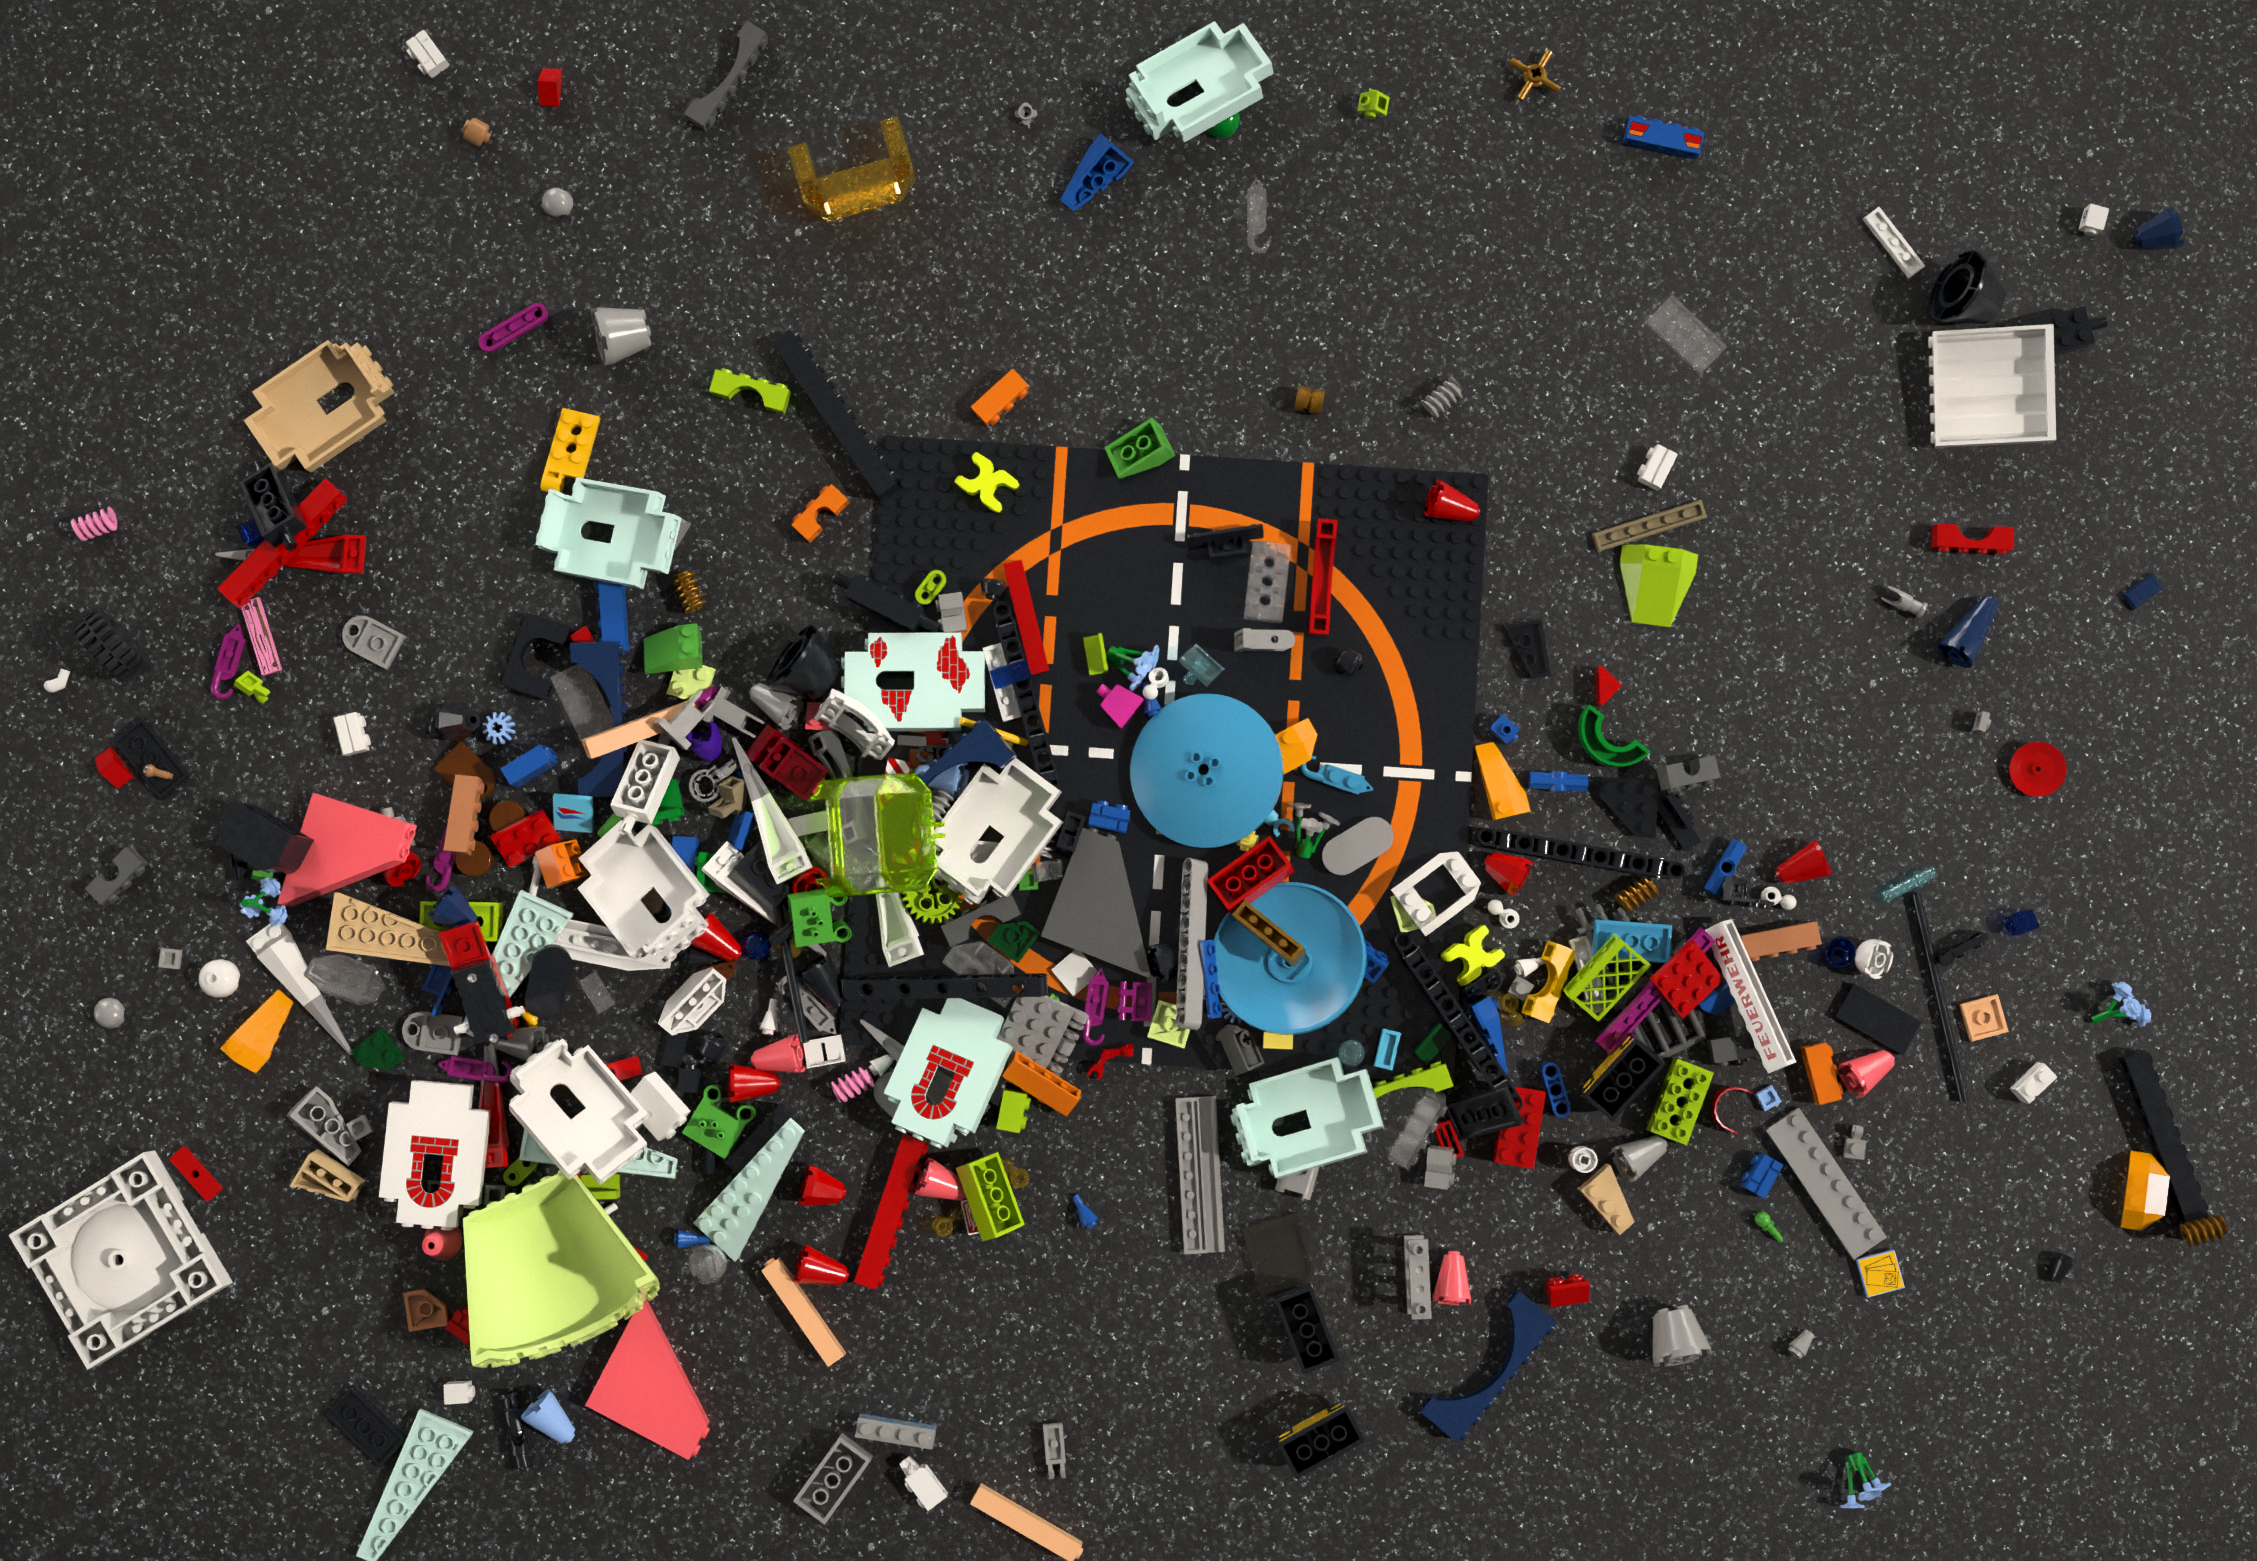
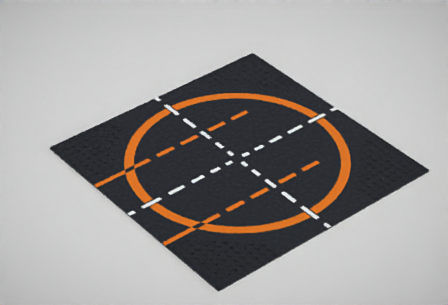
[839,435,1488,1082]

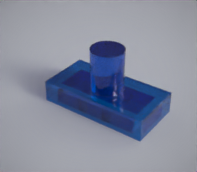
[989,659,1032,690]

